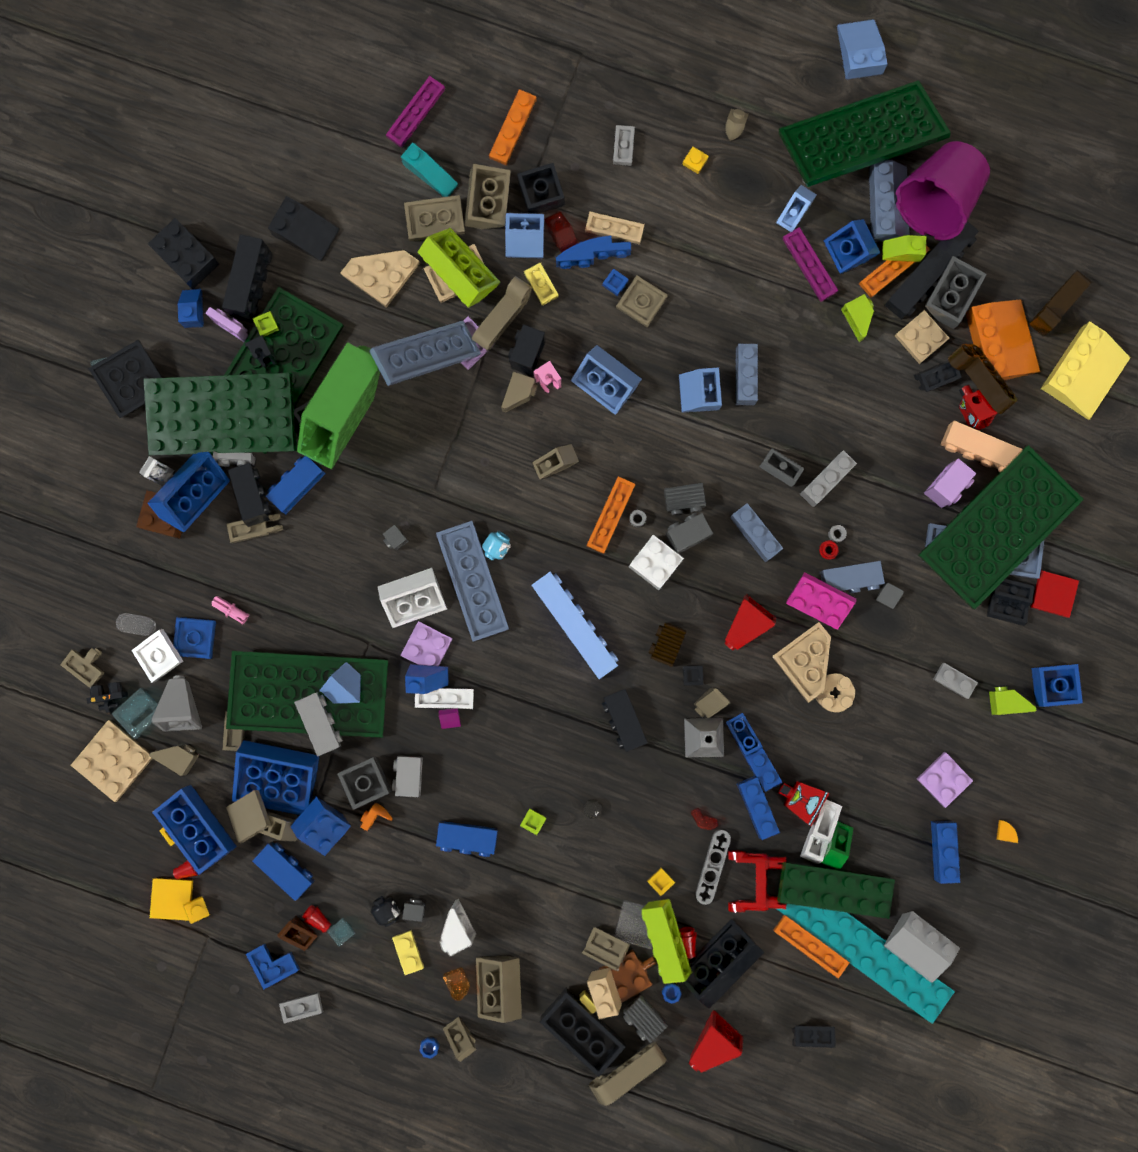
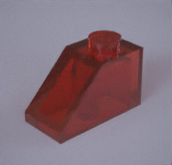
[544,212,578,253]

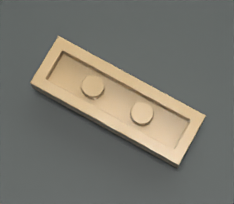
[585,212,644,245]

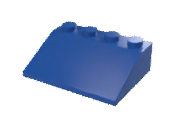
[232,740,319,815]

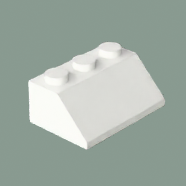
[378,568,447,628]
[440,899,476,956]

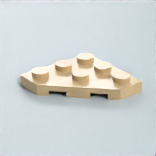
[341,250,420,308]
[773,622,831,703]

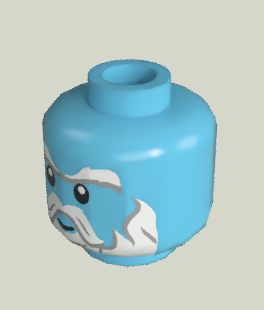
[482,531,511,560]

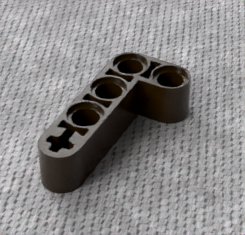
[1029,270,1092,336]
[948,344,1017,414]

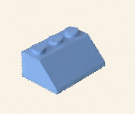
[571,345,642,415]

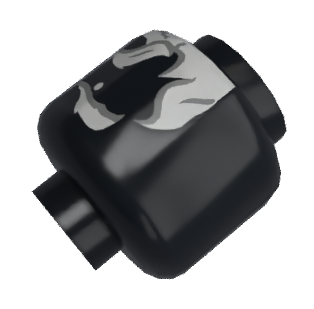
[371,896,400,927]

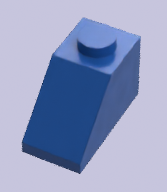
[178,289,204,328]
[405,664,449,694]

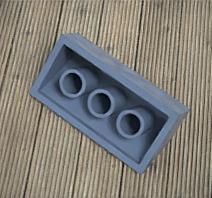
[869,160,910,242]

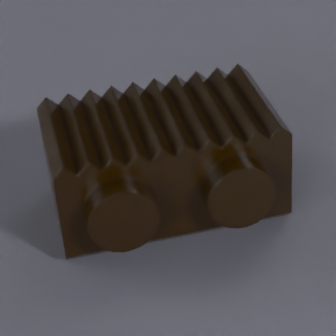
[648,622,687,667]

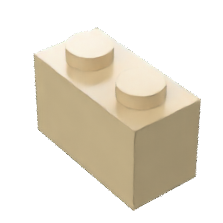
[587,968,622,1019]

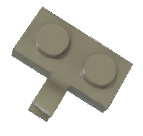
[61,648,105,688]

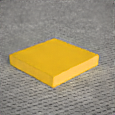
[150,878,193,920]

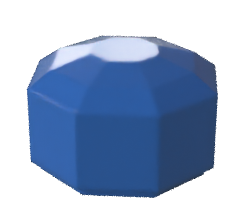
[662,983,682,1004]
[419,1037,439,1058]

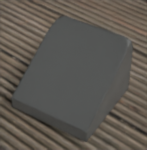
[876,583,904,609]

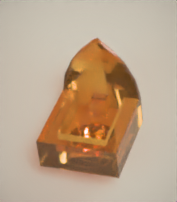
[443,967,470,1001]

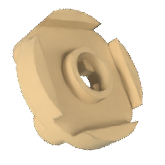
[816,674,855,712]

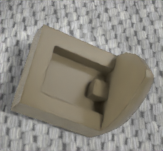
[725,109,749,141]

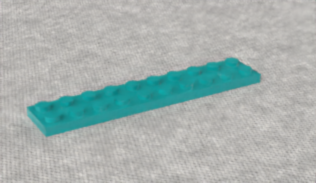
[777,896,955,1024]

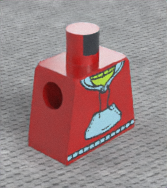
[959,385,997,431]
[778,781,829,826]

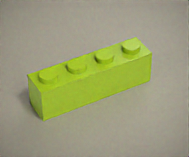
[642,899,692,984]

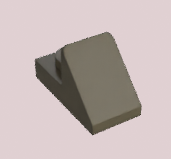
[443,1017,476,1062]

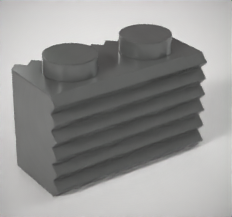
[759,448,804,487]
[664,483,706,515]
[623,993,668,1043]

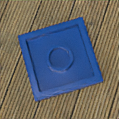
[173,617,216,659]

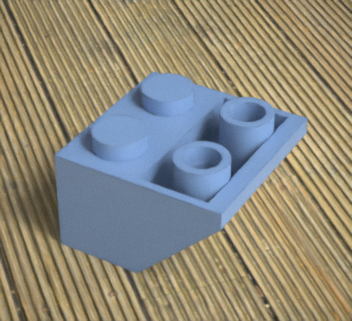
[505,213,544,258]
[679,368,722,413]

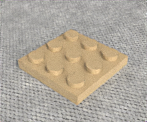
[71,720,153,802]

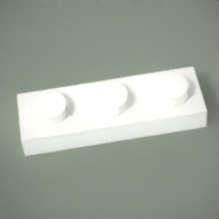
[415,689,474,709]

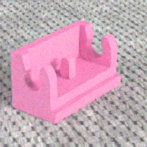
[534,361,562,393]

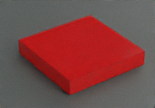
[1030,571,1079,618]

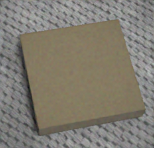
[616,275,668,328]
[226,790,271,843]

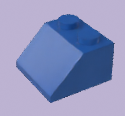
[824,220,880,274]

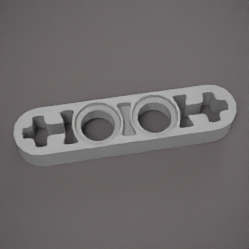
[696,829,731,905]

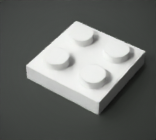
[132,629,183,683]

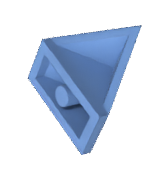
[320,662,361,704]

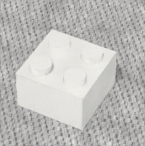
[629,535,684,590]

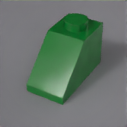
[821,821,853,870]

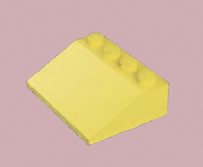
[1041,322,1130,420]

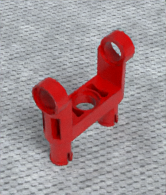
[728,850,787,912]

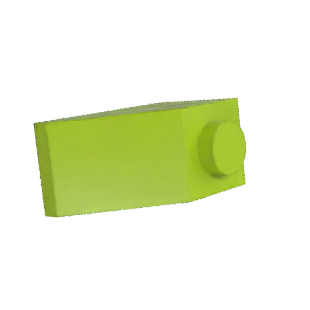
[882,235,926,262]
[841,294,874,342]
[989,686,1036,715]

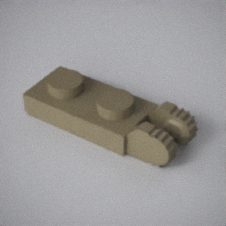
[226,514,283,543]

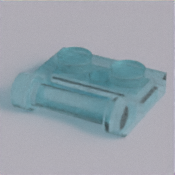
[112,688,158,739]

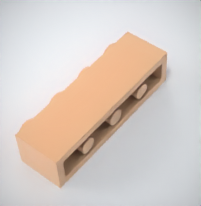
[941,421,1022,472]

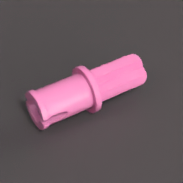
[212,596,249,625]

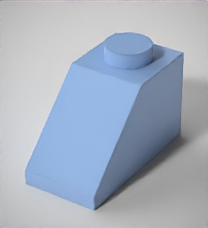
[776,185,816,232]

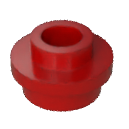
[819,540,839,560]

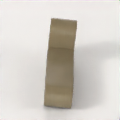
[472,276,532,351]
[589,1042,667,1106]

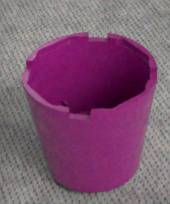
[895,141,990,240]

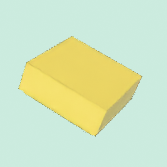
[579,990,596,1013]

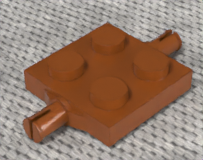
[599,949,656,1002]

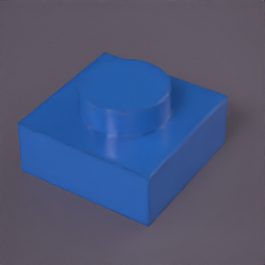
[602,268,629,296]

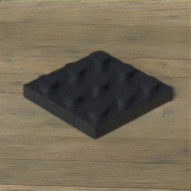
[88,340,163,418]

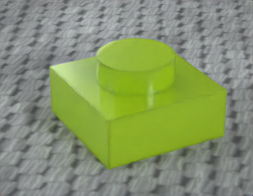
[253,311,279,337]
[520,808,547,835]

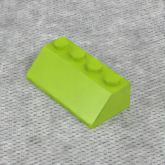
[418,228,501,307]

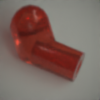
[690,807,718,830]

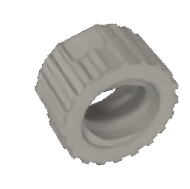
[629,510,647,527]
[828,525,847,543]

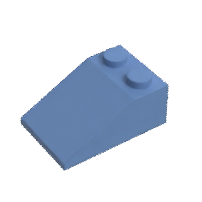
[837,20,887,79]

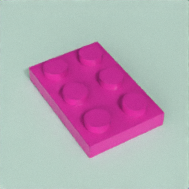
[786,572,856,630]

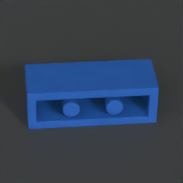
[266,456,326,514]
[737,776,780,840]
[436,821,498,857]
[931,821,960,883]
[252,841,315,901]

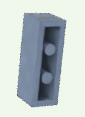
[736,344,758,405]
[730,503,783,562]
[820,561,885,594]

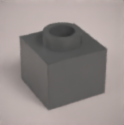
[383,525,409,551]
[403,898,426,922]

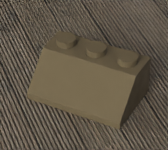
[465,164,511,229]
[476,956,522,1023]

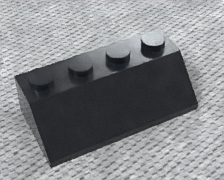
[683,919,765,1009]

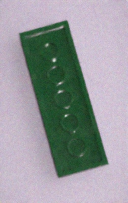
[777,862,895,919]

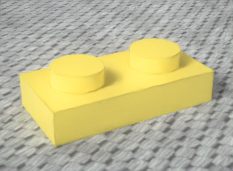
[524,263,559,306]
[392,930,424,975]

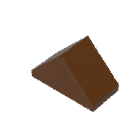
[277,916,318,951]

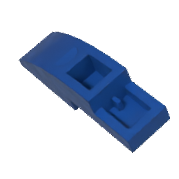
[556,236,631,269]
[726,713,782,792]

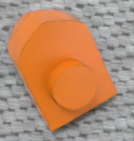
[360,802,393,831]

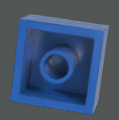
[1031,664,1083,707]
[290,797,351,856]

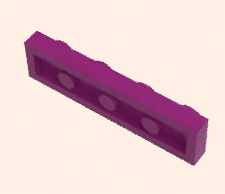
[386,76,445,148]
[782,227,838,302]

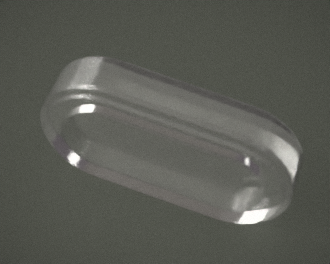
[116,613,156,636]

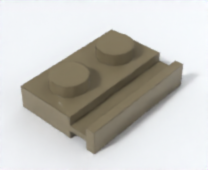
[582,927,630,971]

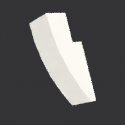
[800,799,842,864]

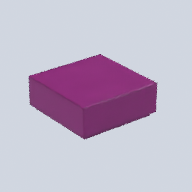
[439,708,461,729]

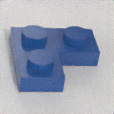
[246,944,300,990]

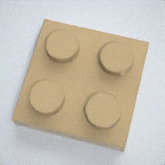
[895,310,949,364]

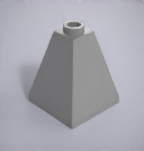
[152,676,202,732]
[684,718,724,757]

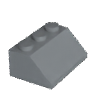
[884,911,960,983]

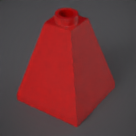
[725,594,776,650]
[689,1010,743,1073]

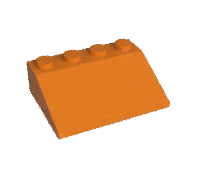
[965,300,1040,380]

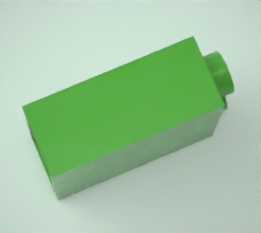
[297,342,380,469]

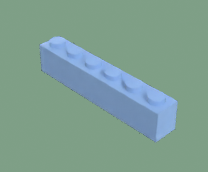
[532,572,619,679]

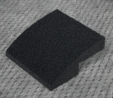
[987,579,1034,626]

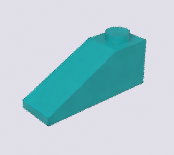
[401,142,458,197]

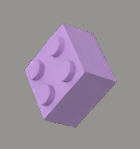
[924,459,976,508]

